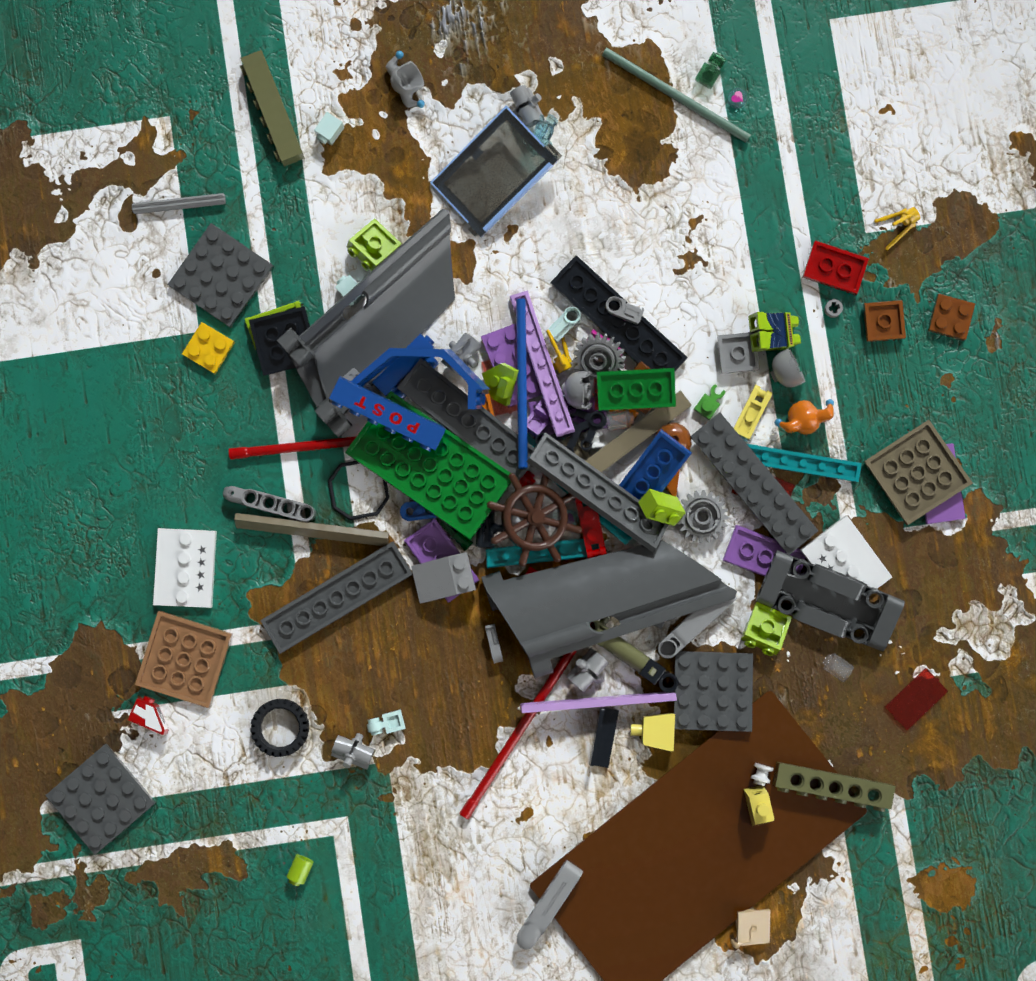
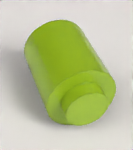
[286,854,314,886]

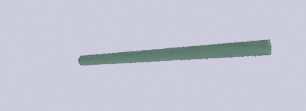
[602,48,751,143]

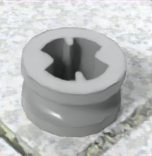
[824,299,843,318]

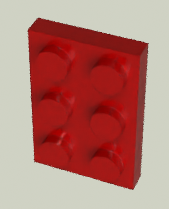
[802,240,869,295]

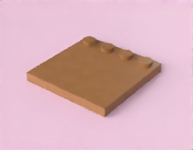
[135,611,233,708]

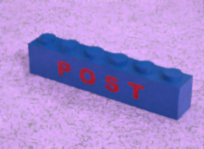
[329,376,446,451]

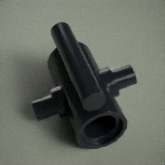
[476,510,504,548]

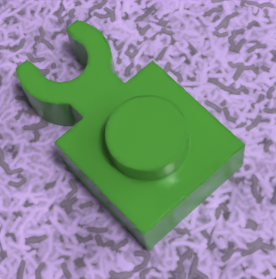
[693,384,725,420]

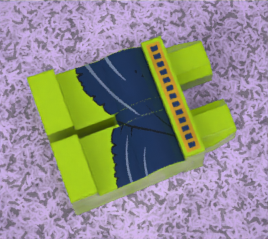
[748,312,801,352]

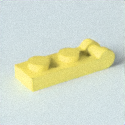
[733,384,773,440]

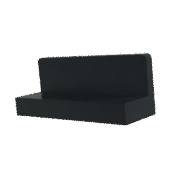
[589,707,619,768]

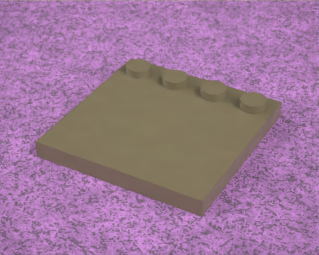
[864,420,973,525]

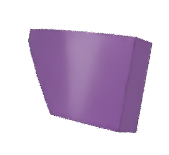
[527,398,549,438]

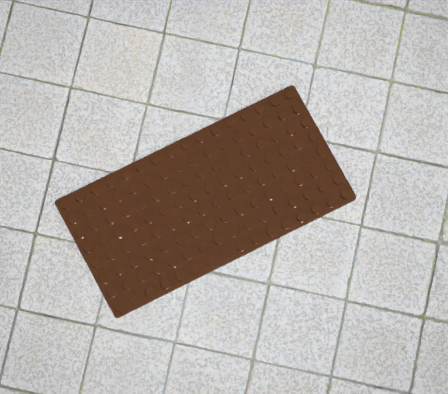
[530,691,867,981]

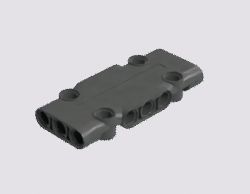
[756,550,905,652]

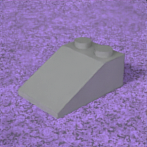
[411,552,476,604]

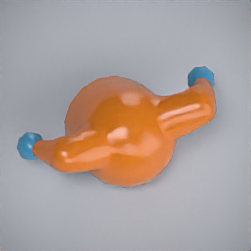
[774,399,834,435]

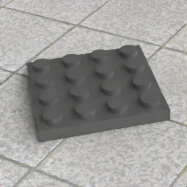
[167,223,274,328]
[674,651,753,732]
[45,744,156,855]

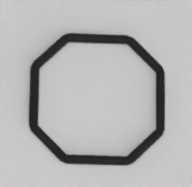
[328,461,390,520]

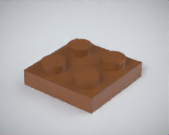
[928,294,975,341]
[863,300,906,342]

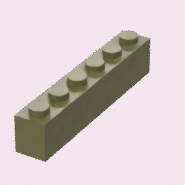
[240,50,305,166]

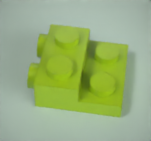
[346,218,402,271]
[740,602,792,656]

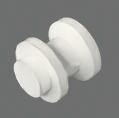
[583,430,604,450]
[751,763,774,786]

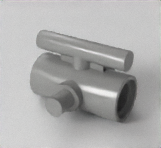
[510,85,546,128]
[441,332,482,375]
[566,648,609,692]
[331,733,375,770]

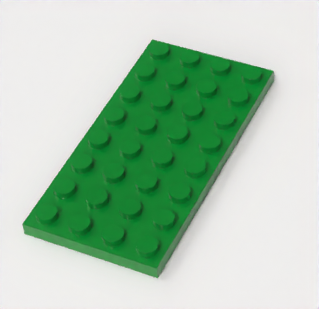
[345,391,511,540]

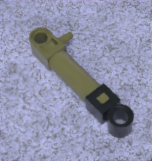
[593,616,678,693]

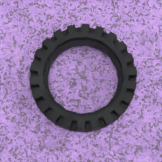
[250,699,310,757]

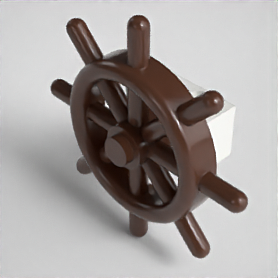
[487,473,582,567]

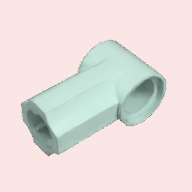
[547,307,581,343]

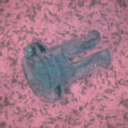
[523,114,558,157]

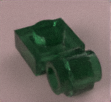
[695,52,726,89]

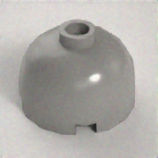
[770,348,806,387]
[562,371,595,410]

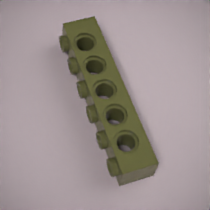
[772,762,896,812]

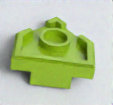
[482,363,519,406]

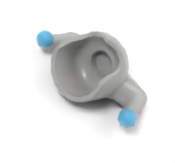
[386,51,425,108]

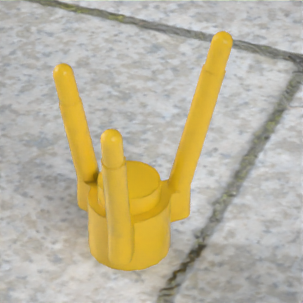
[874,207,921,250]
[546,330,572,373]

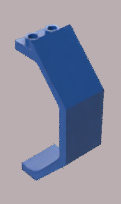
[351,348,490,409]

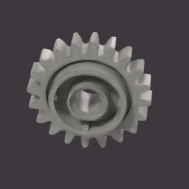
[572,332,626,380]
[677,490,729,543]

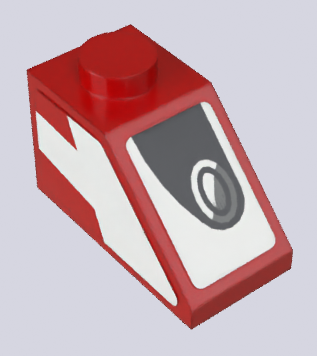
[128,696,169,735]

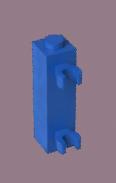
[372,334,439,400]

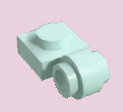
[367,709,406,736]

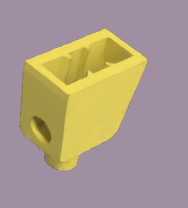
[630,713,675,751]
[744,785,774,826]

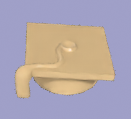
[731,909,770,949]

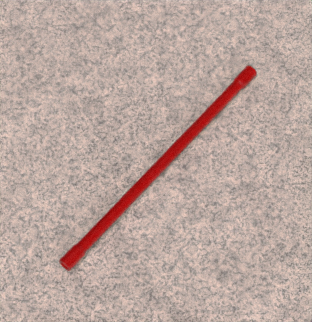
[229,426,451,460]
[459,622,594,820]

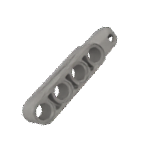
[223,486,316,522]
[658,597,737,658]
[517,860,583,950]

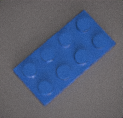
[619,429,692,500]

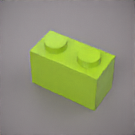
[638,489,686,526]

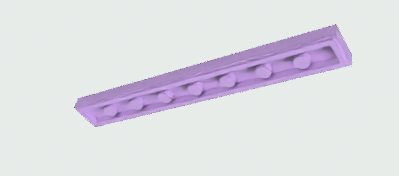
[510,290,575,437]
[520,692,677,713]

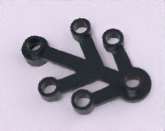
[535,406,607,453]

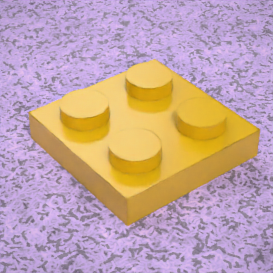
[182,322,235,374]

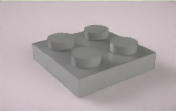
[717,332,760,374]

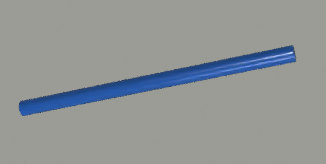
[516,299,528,469]

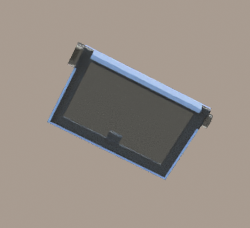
[430,105,562,237]

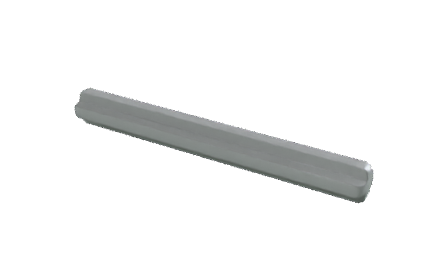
[132,193,226,214]

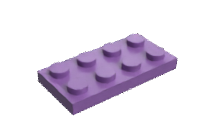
[481,323,542,408]

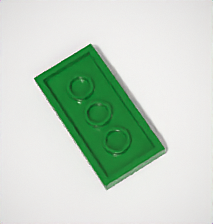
[597,368,676,411]

